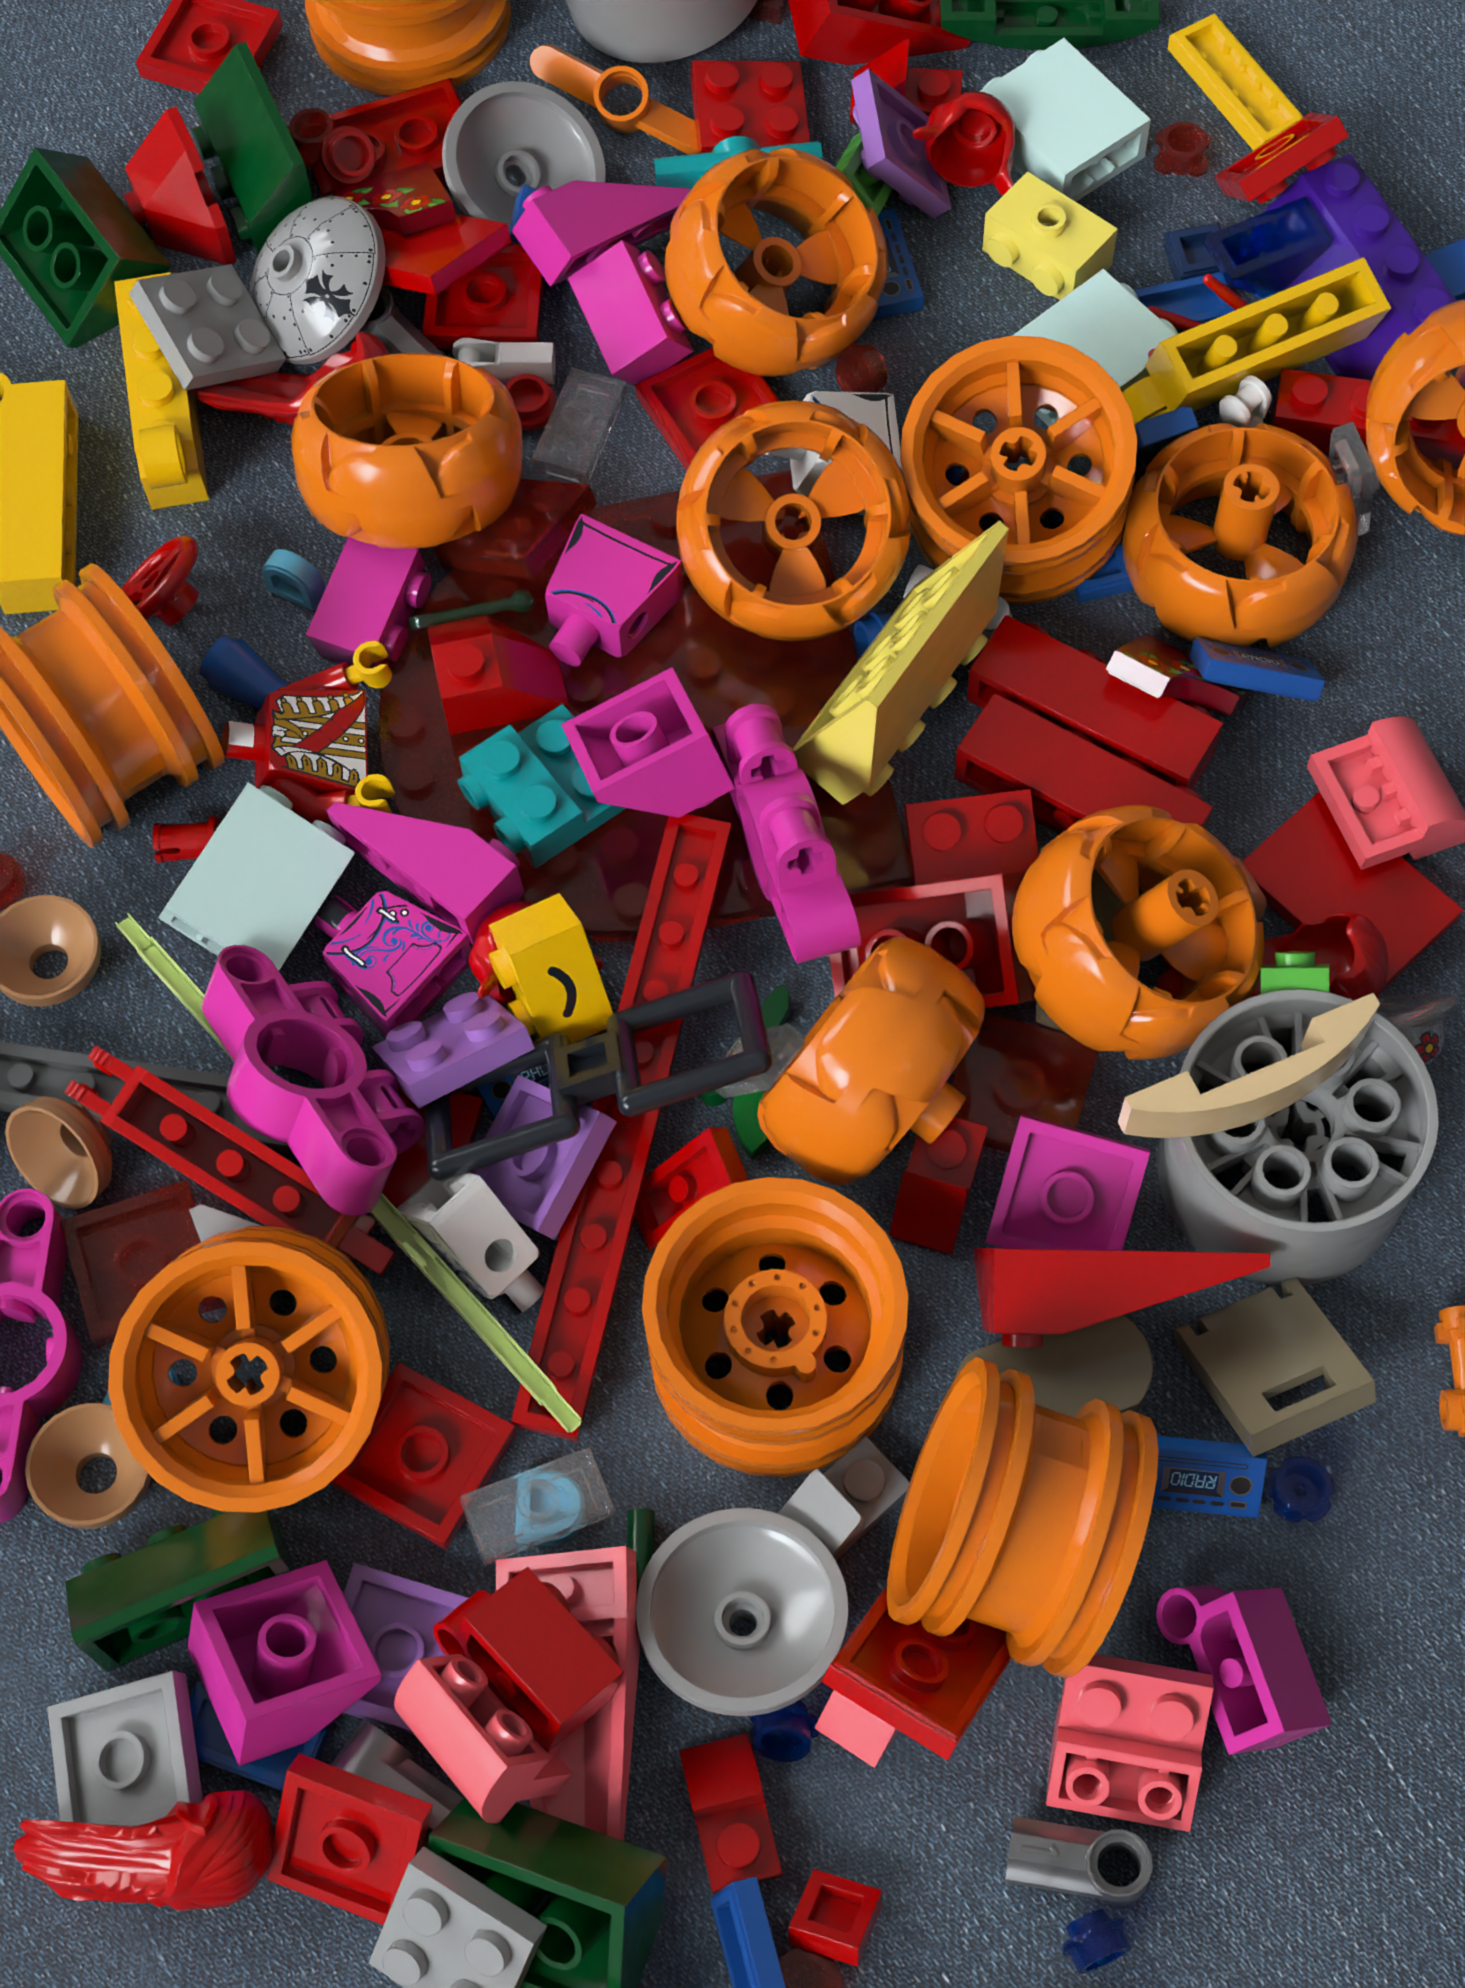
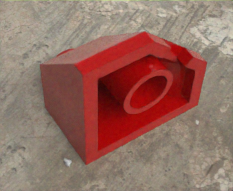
[123,106,237,265]
[427,615,570,735]

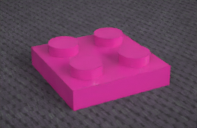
[985,1113,1150,1250]

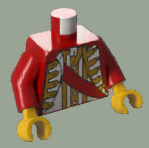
[221,641,395,824]

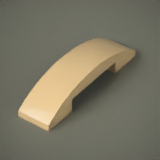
[1118,992,1380,1138]

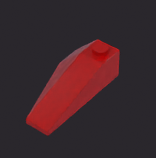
[974,1248,1270,1347]

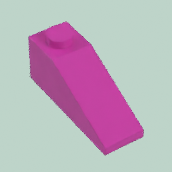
[511,180,691,287]
[327,802,525,945]

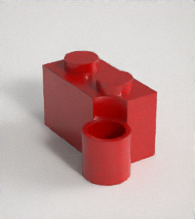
[433,1566,624,1753]

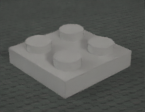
[129,264,286,391]
[47,1671,203,1826]
[368,1846,547,1988]

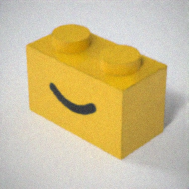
[488,893,613,1044]

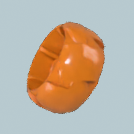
[665,147,888,377]
[1366,299,1465,536]
[291,353,523,549]
[676,400,911,641]
[1122,423,1358,648]
[1012,805,1264,1060]
[757,937,985,1185]

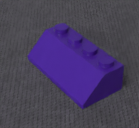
[1242,154,1457,381]

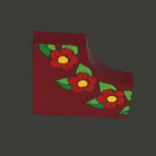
[322,161,457,237]
[1106,633,1252,716]

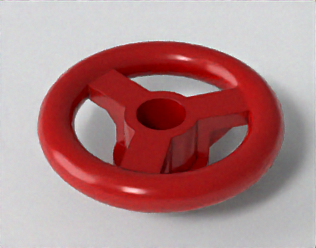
[121,535,199,627]

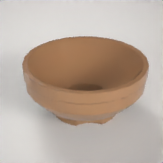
[0,895,101,1007]
[5,1096,113,1209]
[25,1403,152,1529]

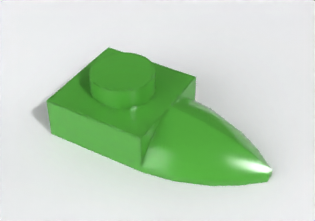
[1261,951,1330,994]

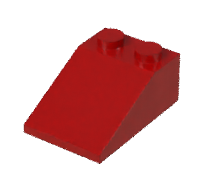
[788,0,971,65]
[829,871,1036,1008]

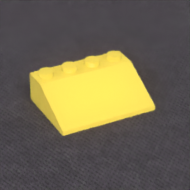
[792,520,1009,805]

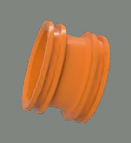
[305,0,512,96]
[900,335,1137,605]
[0,563,225,848]
[642,1177,909,1478]
[108,1226,391,1513]
[887,1357,1158,1678]

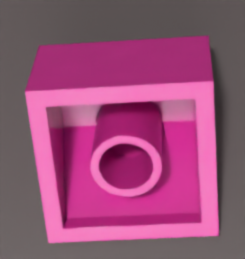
[561,667,735,818]
[187,1560,382,1766]

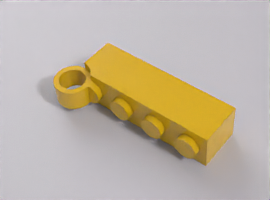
[1122,257,1391,425]
[114,272,209,510]
[0,372,78,615]

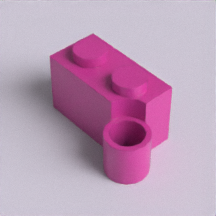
[568,240,693,386]
[306,536,431,669]
[1156,1585,1332,1755]

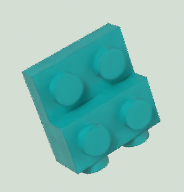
[457,704,626,869]

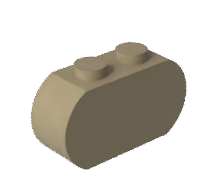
[955,1315,1153,1417]

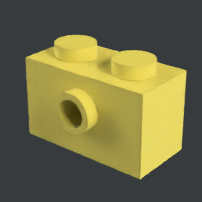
[982,171,1118,300]

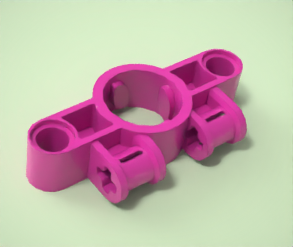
[711,703,861,964]
[201,945,425,1216]
[0,1188,83,1523]

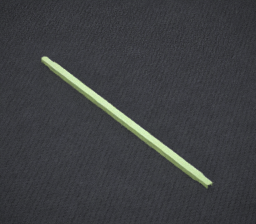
[115,913,582,1433]

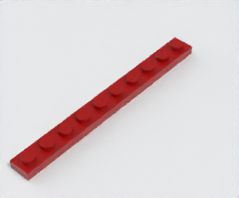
[511,814,732,1442]

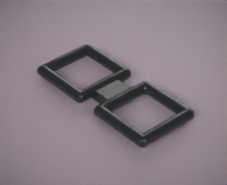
[424,970,773,1181]

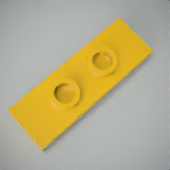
[1167,13,1304,150]

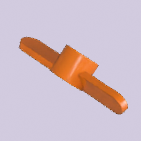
[530,44,698,155]

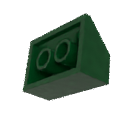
[191,41,313,255]
[0,147,171,348]
[65,1509,296,1672]
[429,1798,667,1988]

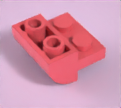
[1307,716,1465,870]
[394,1654,573,1824]
[1046,1654,1214,1832]

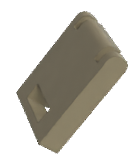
[1174,1278,1376,1457]

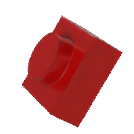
[789,1869,882,1967]

